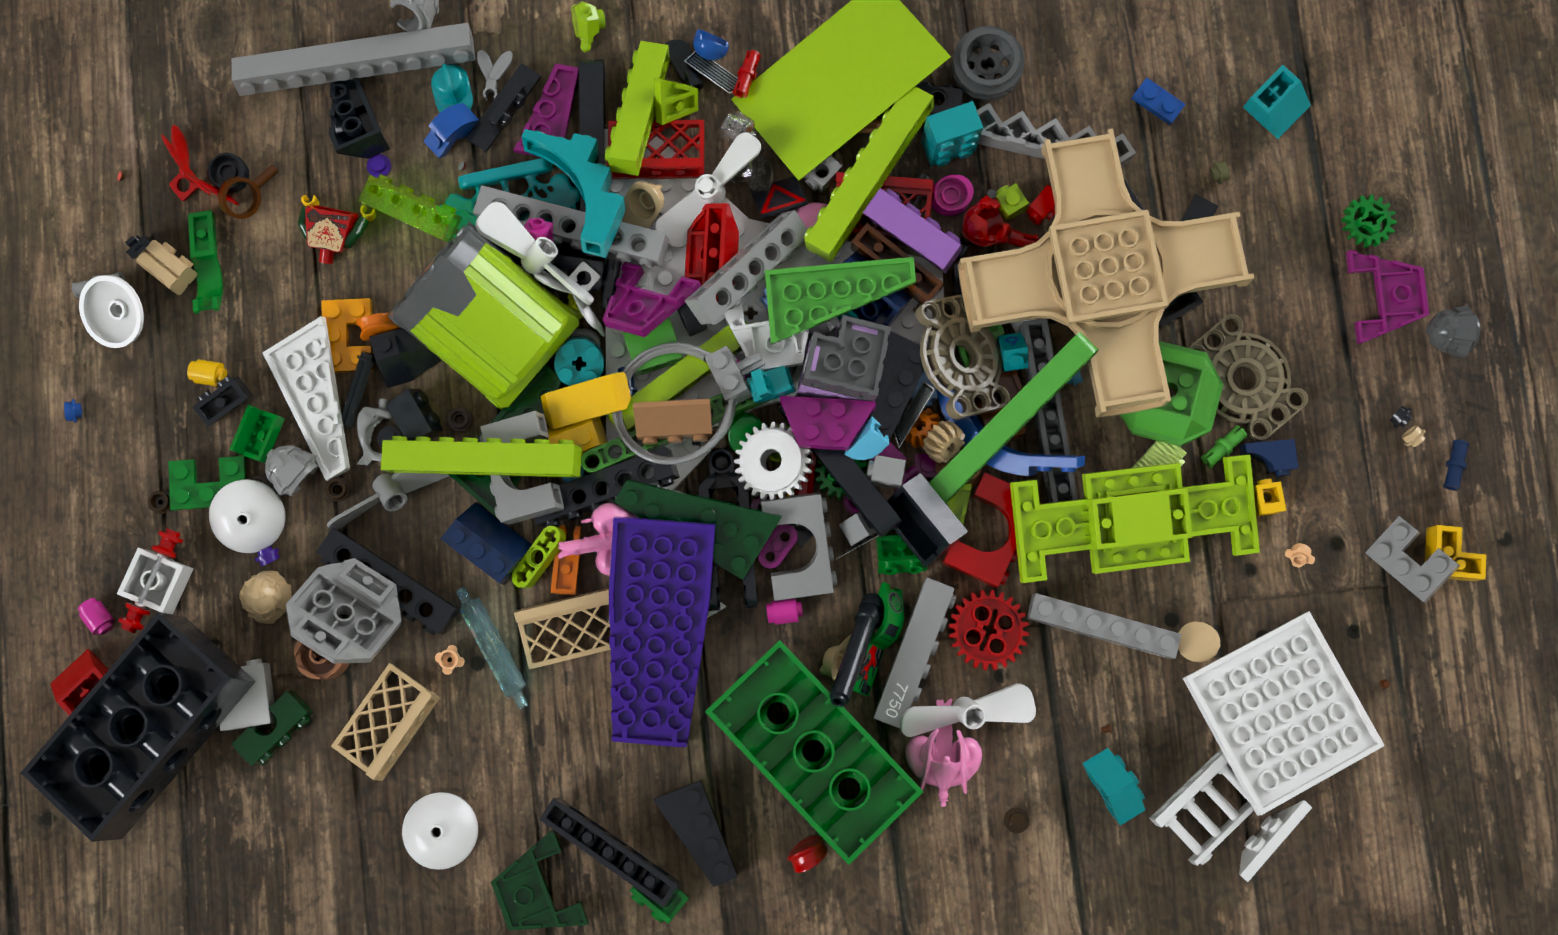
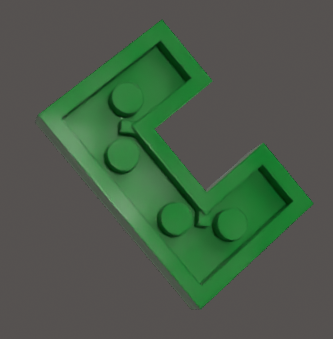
[168,456,247,511]

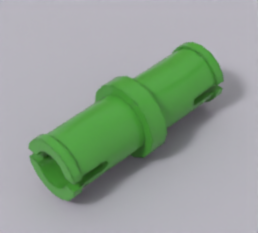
[1201,425,1247,468]

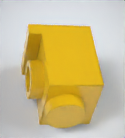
[1254,479,1287,517]

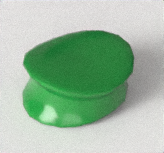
[727,412,762,455]

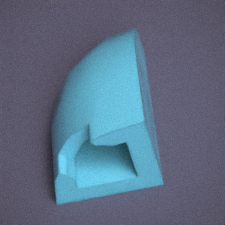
[845,417,889,460]

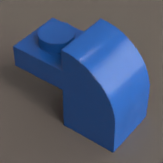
[423,103,479,158]

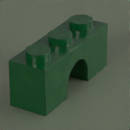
[231,691,314,766]

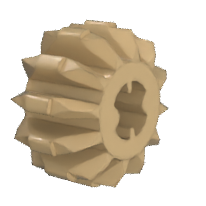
[923,420,965,463]

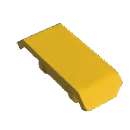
[541,372,631,431]

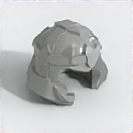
[390,0,439,32]
[265,445,318,496]

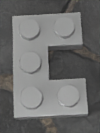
[1366,516,1460,603]

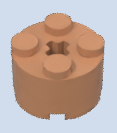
[294,641,350,680]

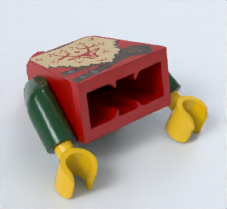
[298,195,376,264]

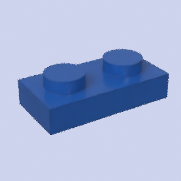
[1131,77,1185,125]

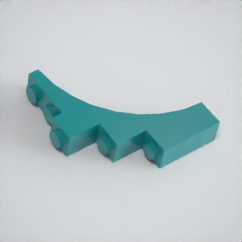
[521,129,626,258]

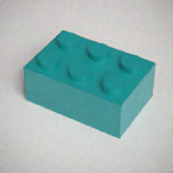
[921,101,983,167]

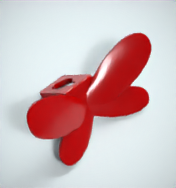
[161,125,240,206]

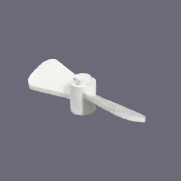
[656,133,761,248]
[476,202,594,305]
[900,683,1036,737]

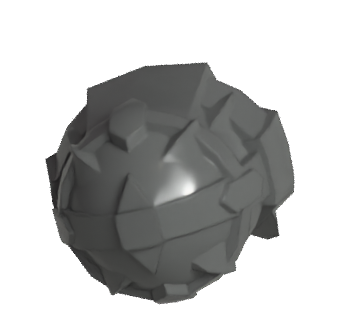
[1426,305,1481,358]

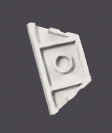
[1239,800,1312,882]

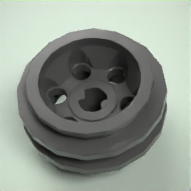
[951,26,1025,101]

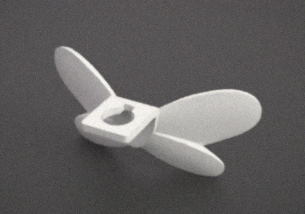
[522,262,605,337]

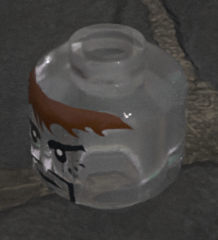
[720,111,757,143]

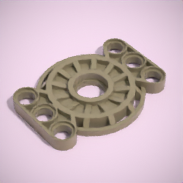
[916,294,1010,420]
[1188,314,1308,442]

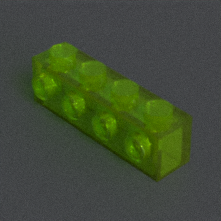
[358,174,462,243]

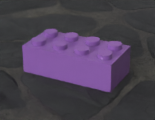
[863,188,963,274]

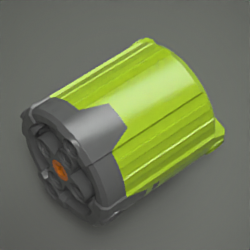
[388,222,582,410]

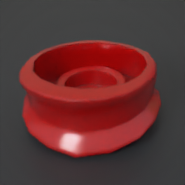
[787,835,828,873]

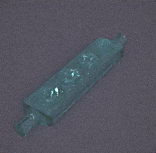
[456,587,528,710]

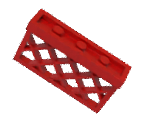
[606,120,705,179]
[836,172,934,237]

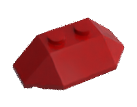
[684,203,739,302]

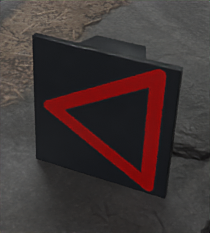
[750,176,808,218]

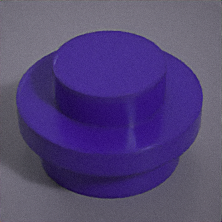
[367,154,391,178]
[255,545,280,566]

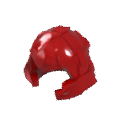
[962,196,1012,247]

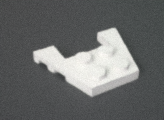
[724,301,809,371]

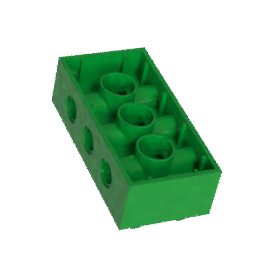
[705,640,924,865]

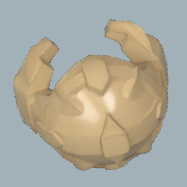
[239,571,292,624]

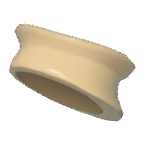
[1178,622,1220,662]

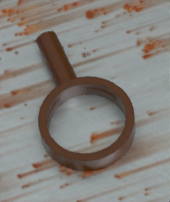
[218,165,278,219]

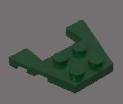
[491,830,589,930]

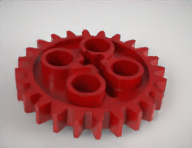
[948,590,1029,670]

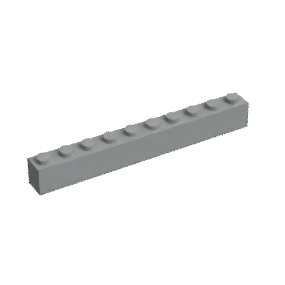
[231,23,475,96]

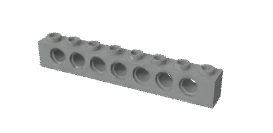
[473,185,670,268]

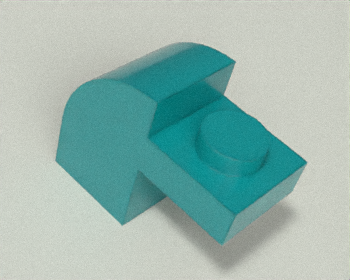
[747,365,796,403]

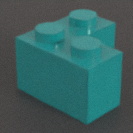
[1082,748,1146,826]

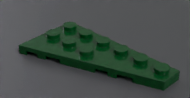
[614,479,782,580]

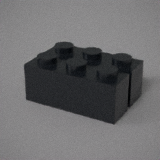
[887,473,968,567]

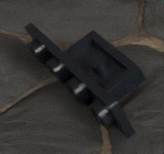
[467,64,541,152]

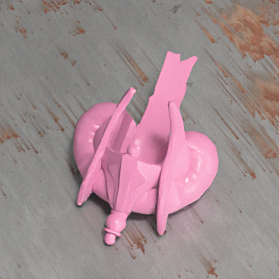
[558,503,639,577]
[905,698,982,807]

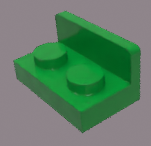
[876,535,928,575]

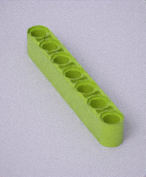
[607,320,748,433]

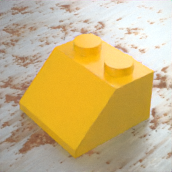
[548,417,608,457]

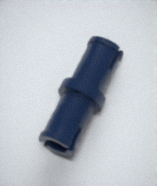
[1443,439,1469,491]

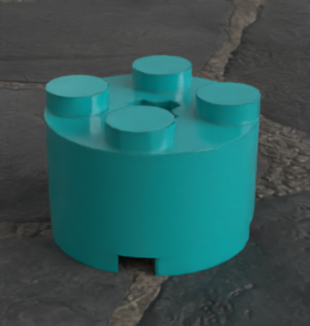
[554,336,604,386]

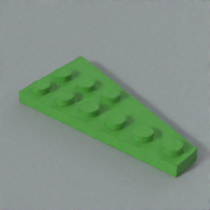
[765,257,916,345]

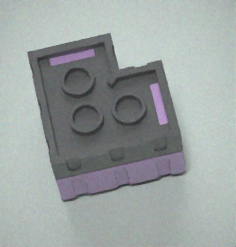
[796,315,891,401]

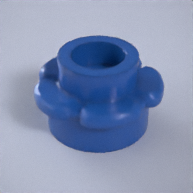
[64,399,82,423]

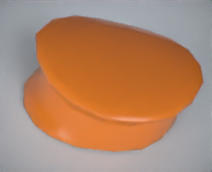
[355,313,401,341]

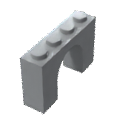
[480,411,564,524]
[761,492,837,601]

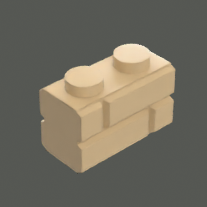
[136,240,197,295]

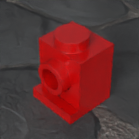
[1026,184,1055,225]

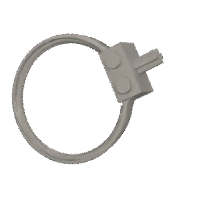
[612,343,765,465]

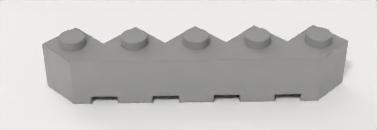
[977,103,1136,167]

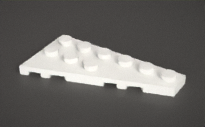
[263,316,350,481]

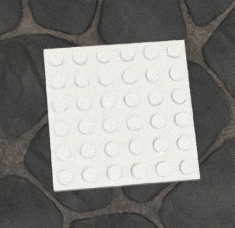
[1183,611,1385,816]

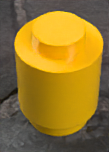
[187,359,227,387]

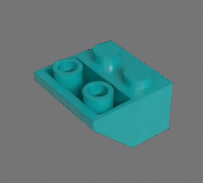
[1243,65,1311,139]

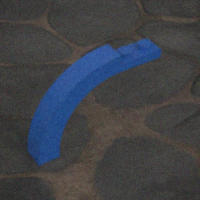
[935,376,1085,476]

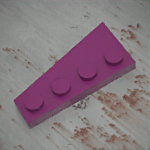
[513,64,579,157]

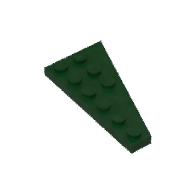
[448,364,563,517]

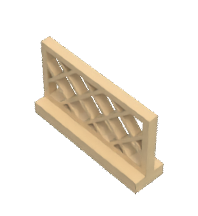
[514,588,611,669]
[331,663,440,781]

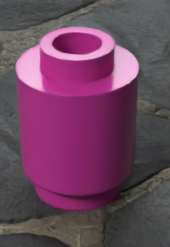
[77,598,115,636]
[766,598,803,625]

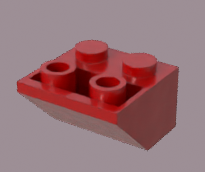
[50,649,109,716]

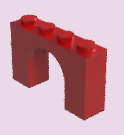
[942,472,1017,588]

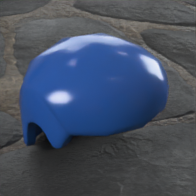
[693,29,729,61]

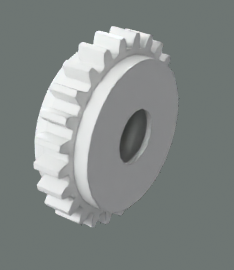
[734,422,813,500]

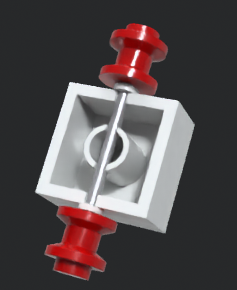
[117,528,193,633]

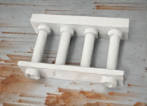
[1149,749,1255,866]

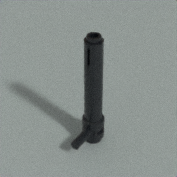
[829,593,884,707]

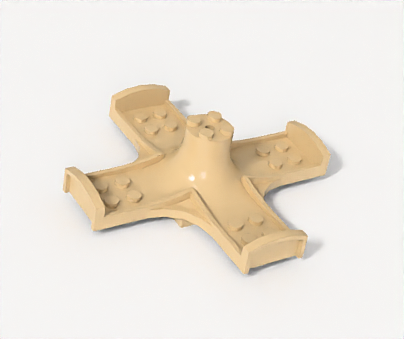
[958,128,1254,418]

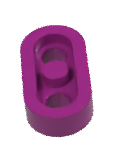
[758,524,797,569]

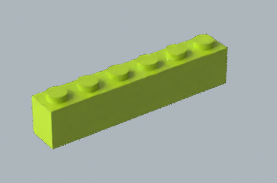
[605,41,670,176]

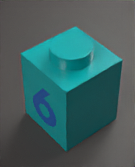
[997,333,1028,372]

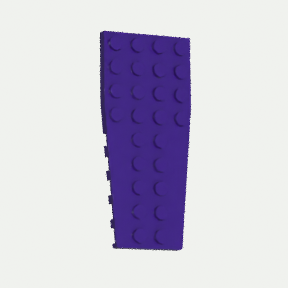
[609,516,716,747]

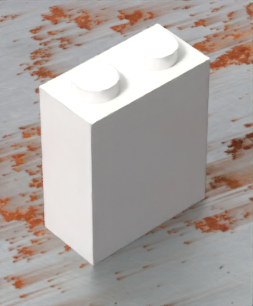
[220,659,277,731]

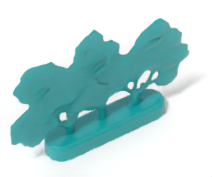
[439,158,580,257]

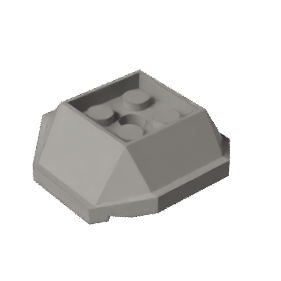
[286,558,401,664]

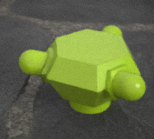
[571,1,605,52]

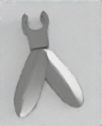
[477,50,513,101]

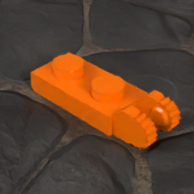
[551,525,582,595]

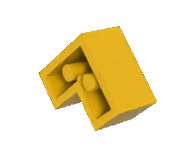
[1425,525,1486,581]

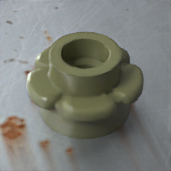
[1210,161,1230,184]

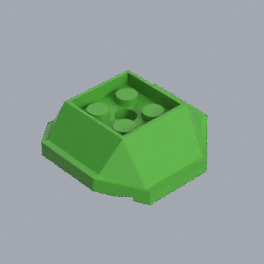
[1120,341,1224,447]

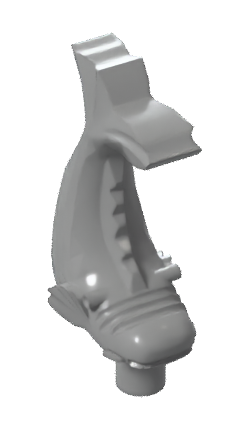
[357,399,393,466]

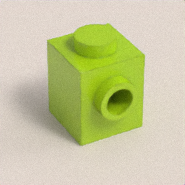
[995,183,1029,223]

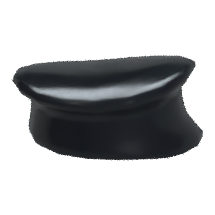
[207,152,249,193]

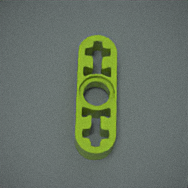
[512,526,566,589]

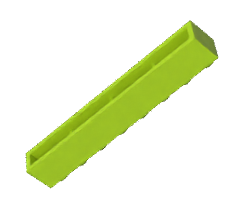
[804,86,934,263]
[381,436,582,478]

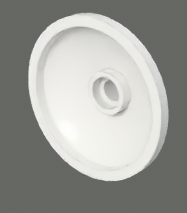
[79,275,144,348]
[209,479,285,553]
[402,792,478,869]

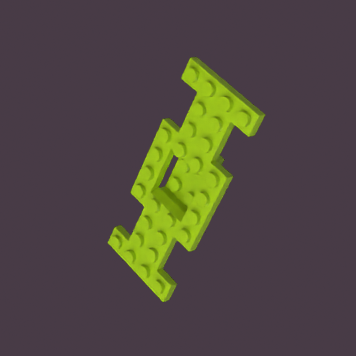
[1010,454,1260,583]

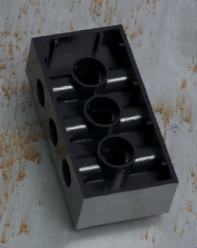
[21,612,256,842]

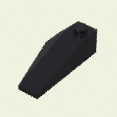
[329,77,390,159]
[369,329,441,388]

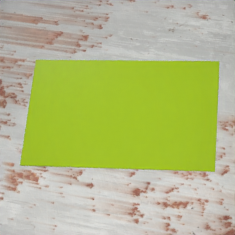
[731,0,951,180]

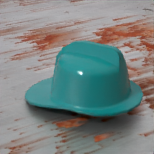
[431,64,473,113]

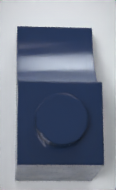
[1239,439,1298,477]

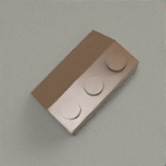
[633,399,713,445]

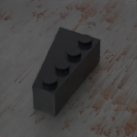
[869,331,929,442]
[653,779,738,887]

